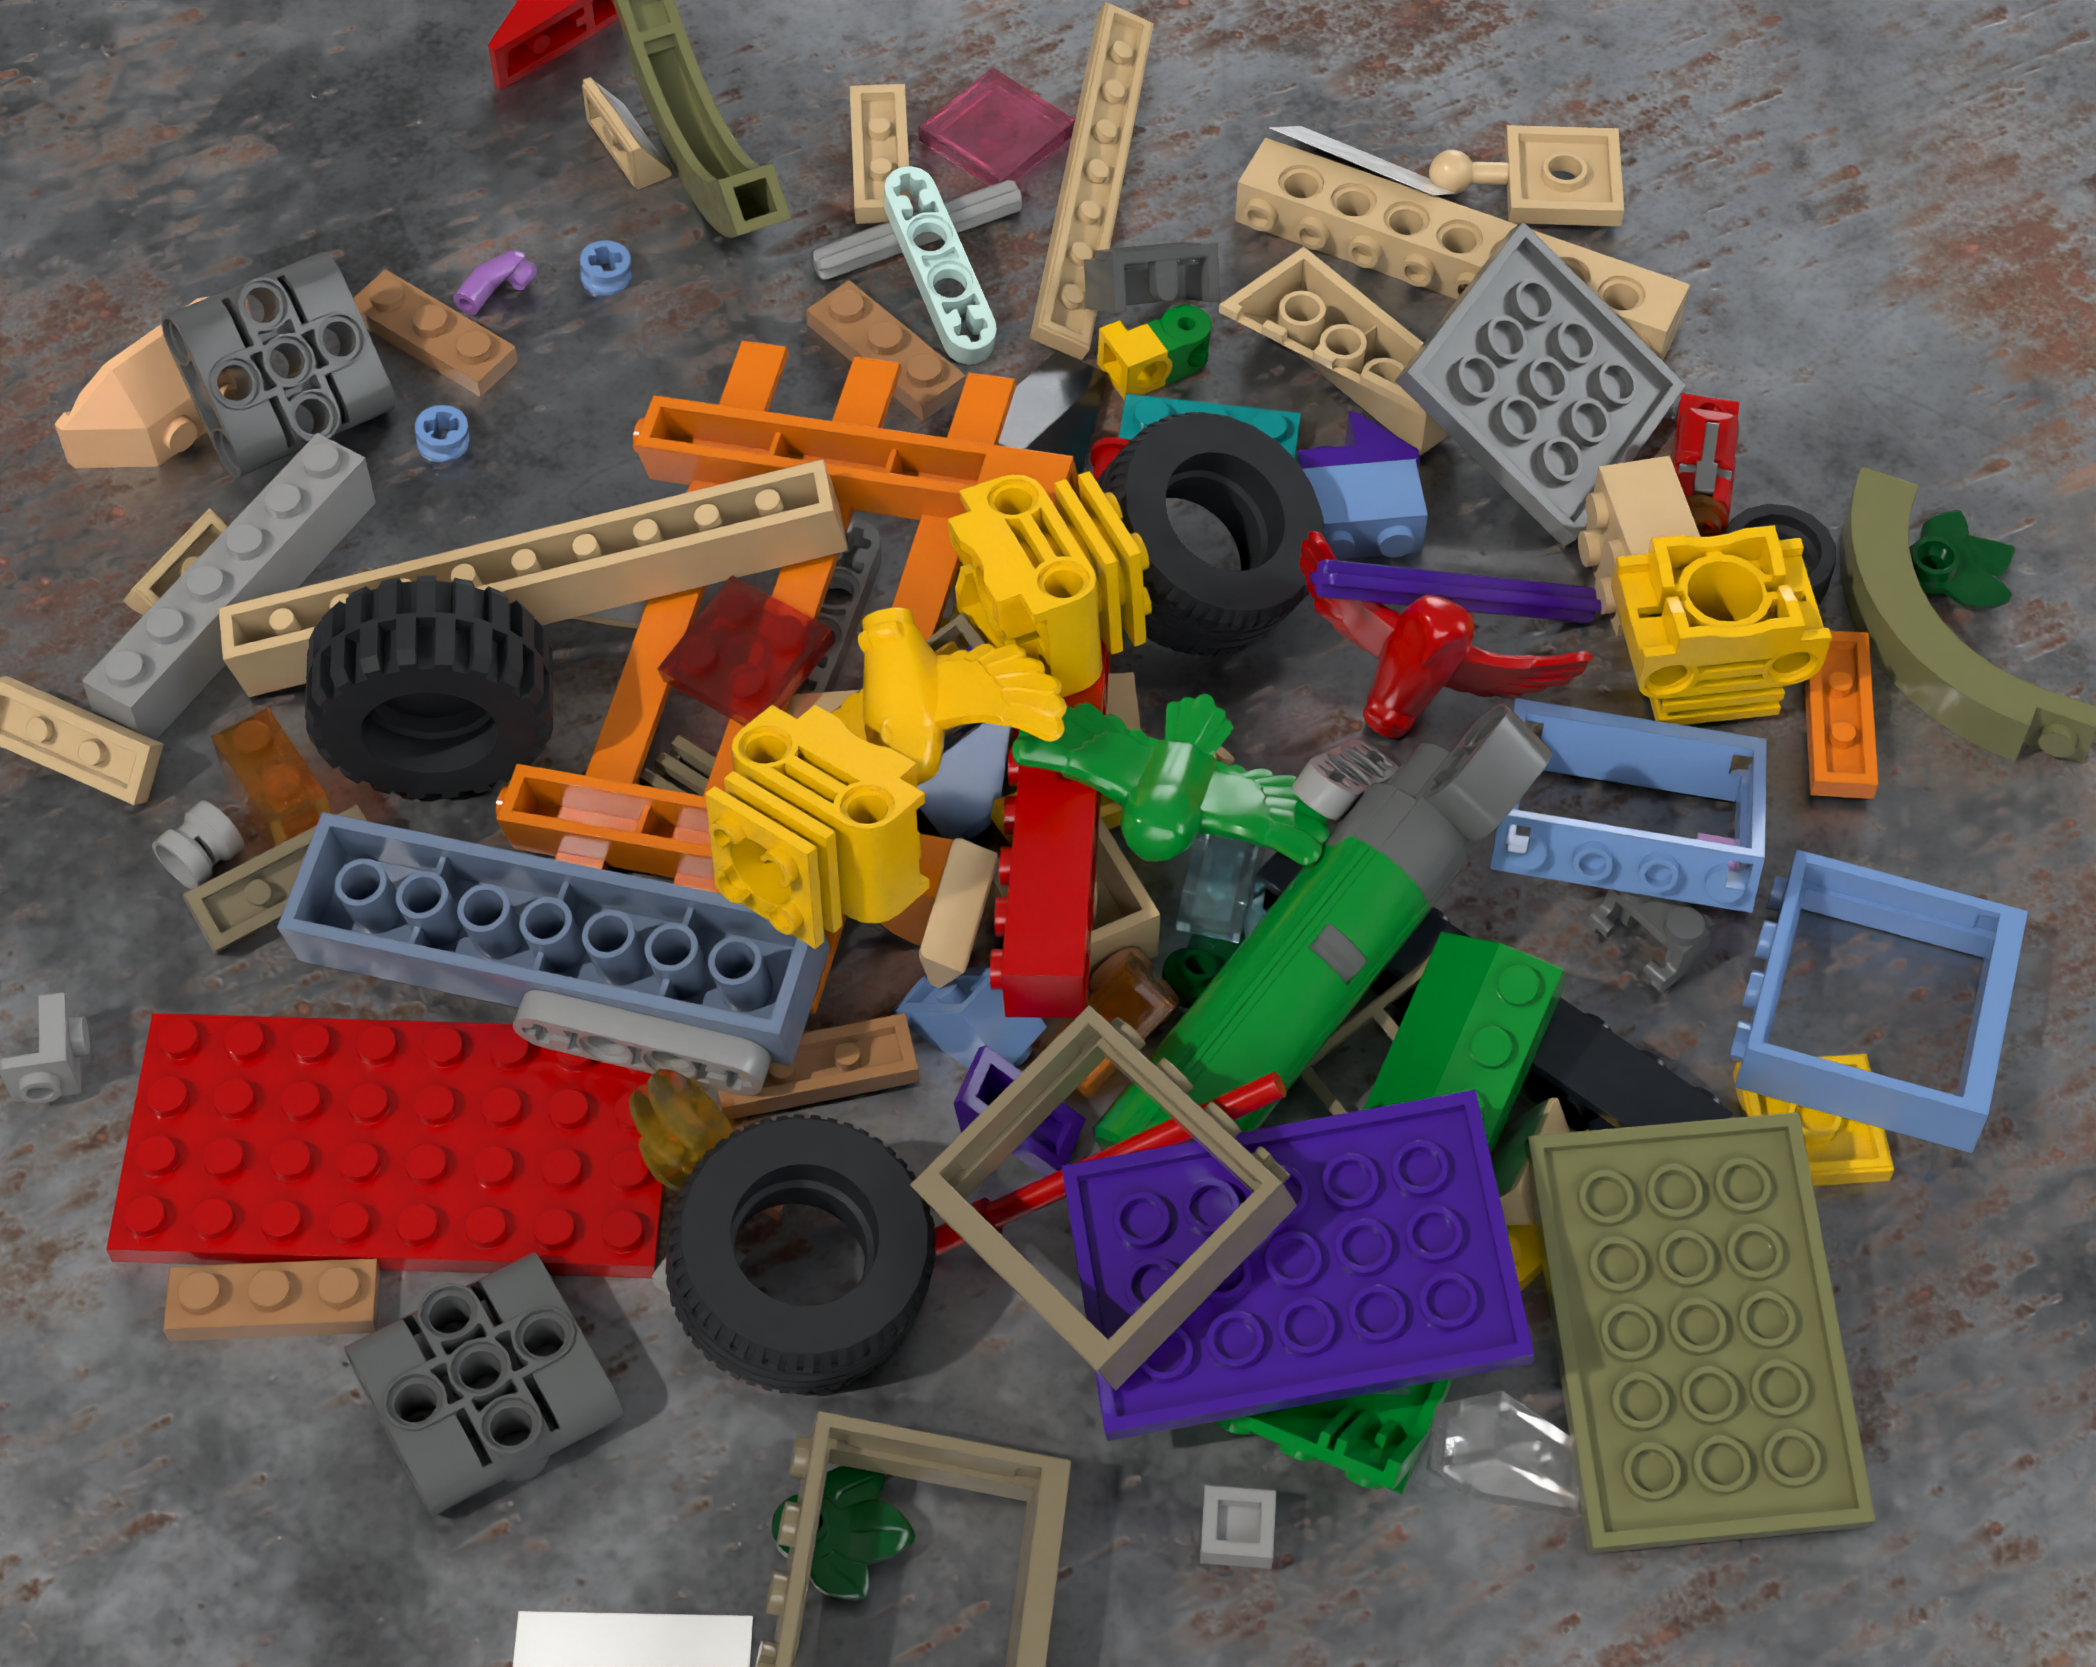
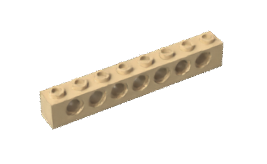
[1235,137,1690,361]

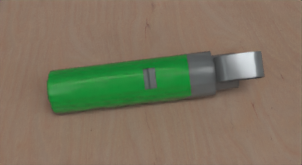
[1092,704,1552,1151]

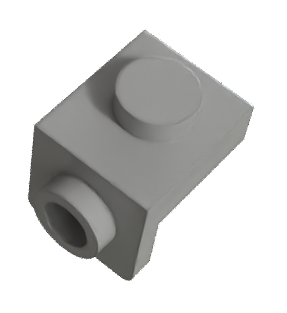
[0,992,90,1104]

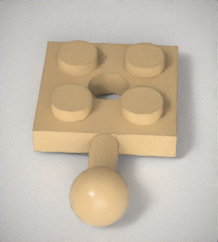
[1429,125,1624,226]

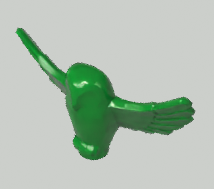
[1012,694,1330,867]

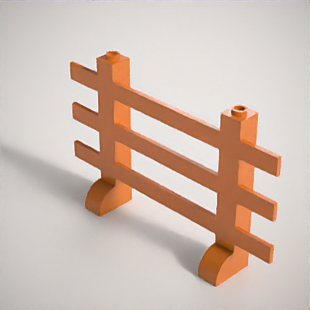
[495,341,1080,1014]

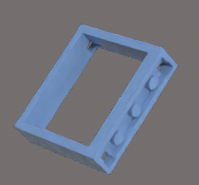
[1490,698,1767,913]
[1729,850,2028,1153]

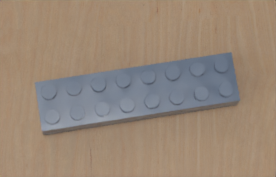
[277,812,830,1066]

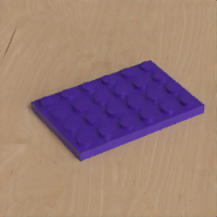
[1061,1089,1535,1441]

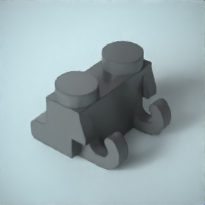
[1586,889,1718,992]

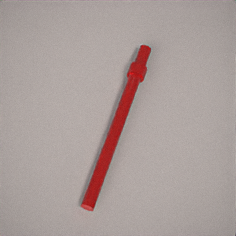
[933,1071,1286,1257]

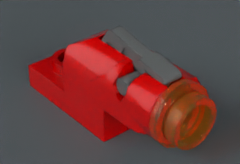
[1671,393,1740,537]

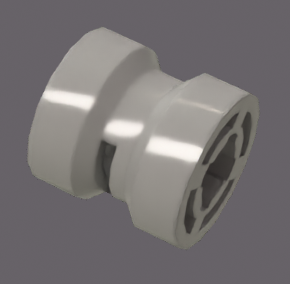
[152,800,245,889]

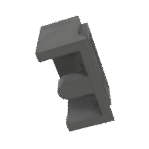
[1084,242,1221,313]

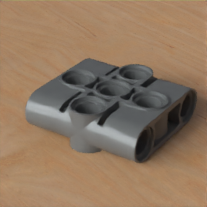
[161,252,396,478]
[344,1252,624,1517]

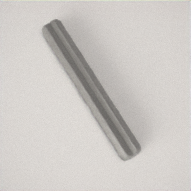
[811,180,1022,280]

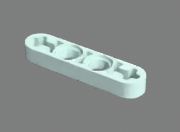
[883,166,997,365]

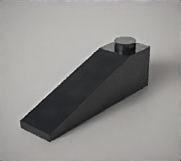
[998,351,1107,475]

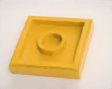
[1733,1054,1894,1186]

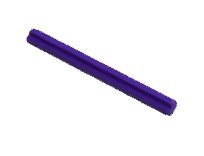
[1310,559,1601,623]

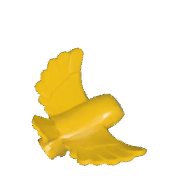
[830,608,1067,785]

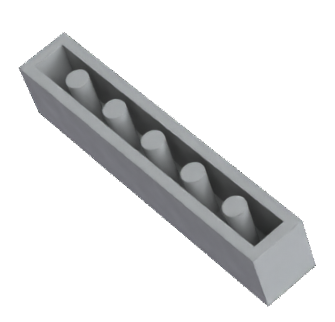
[82,433,376,740]

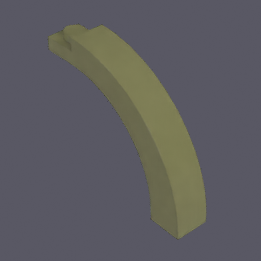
[612,0,792,238]
[1839,466,2096,764]

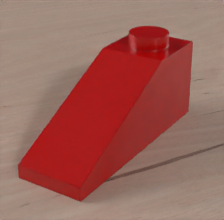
[488,0,619,91]

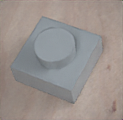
[1200,1485,1276,1569]

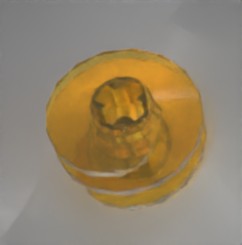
[629,1069,734,1192]

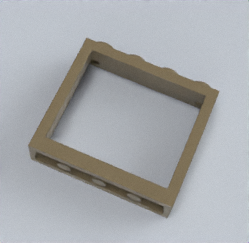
[910,1005,1297,1391]
[755,1411,1071,1667]

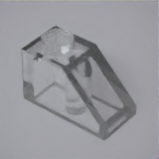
[1426,1390,1582,1517]

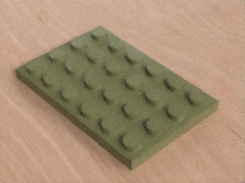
[1524,1112,1876,1554]

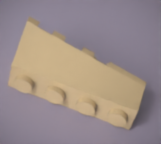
[1219,247,1449,456]

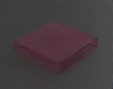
[919,67,1075,186]

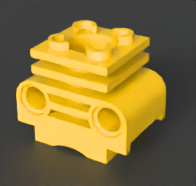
[947,471,1152,698]
[1611,525,1832,725]
[705,705,930,949]

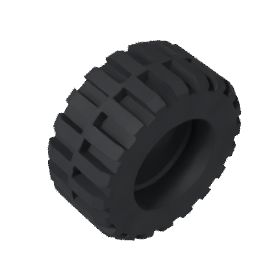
[305,576,553,799]

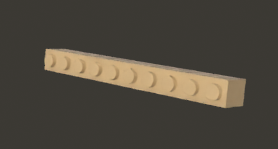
[218,459,848,697]

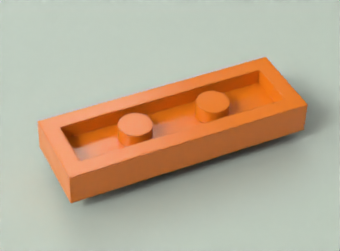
[1804,630,1878,799]

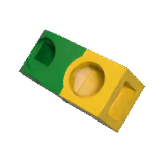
[1097,305,1212,401]

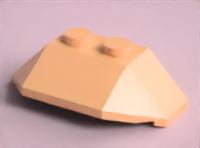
[55,297,252,468]

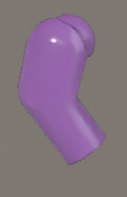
[453,250,537,315]

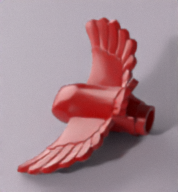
[1299,531,1593,738]

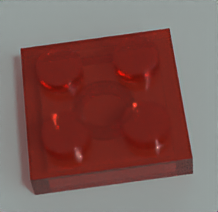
[657,575,835,727]

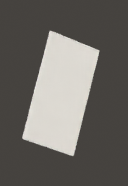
[1269,126,1462,196]
[513,1611,753,1667]

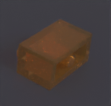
[211,708,332,849]

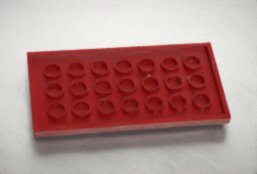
[106,1013,677,1279]

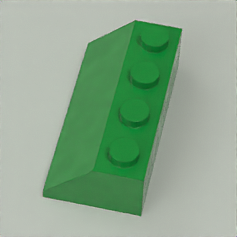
[1363,932,1565,1156]

